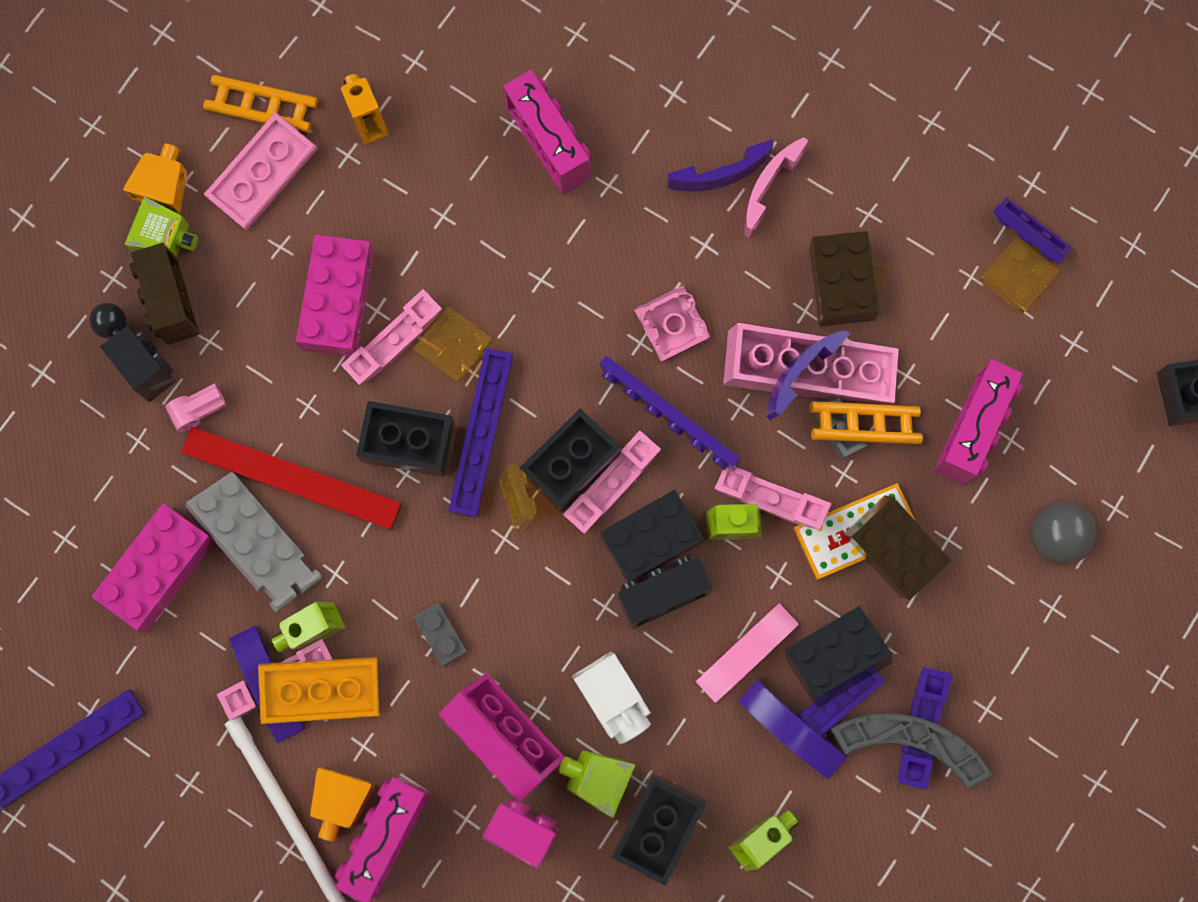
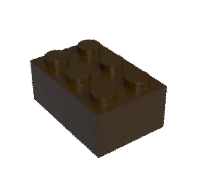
[809,231,879,326]
[130,242,200,345]
[843,495,951,601]

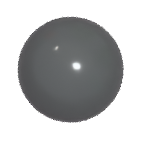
[1030,501,1097,565]

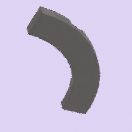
[830,713,993,789]

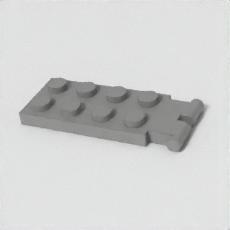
[185,472,322,612]

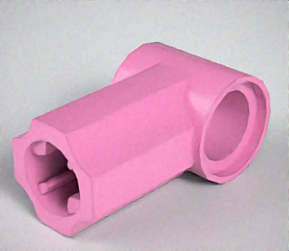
[165,383,227,433]

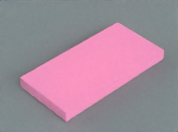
[204,112,318,231]

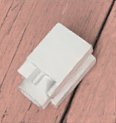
[572,651,651,744]

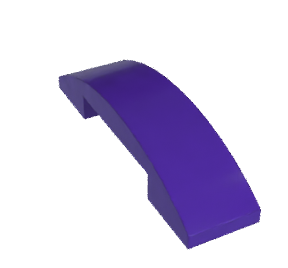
[667,140,774,192]
[766,330,850,420]
[229,626,305,743]
[897,667,952,790]
[739,679,847,779]

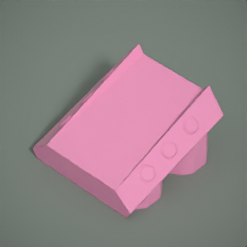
[634,286,710,361]

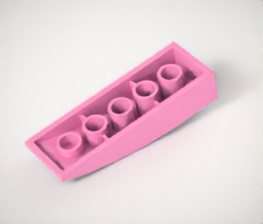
[723,323,898,404]

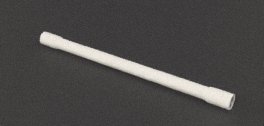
[224,717,346,902]

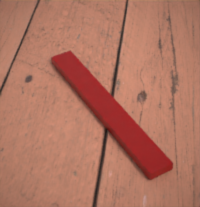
[181,427,402,531]

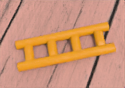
[203,75,318,133]
[810,401,923,444]

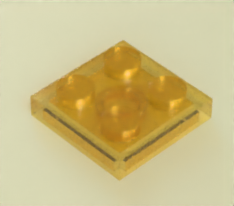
[980,236,1059,314]
[413,306,492,384]
[499,463,537,533]

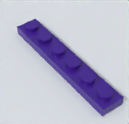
[448,348,513,518]
[599,356,740,472]
[0,689,146,811]

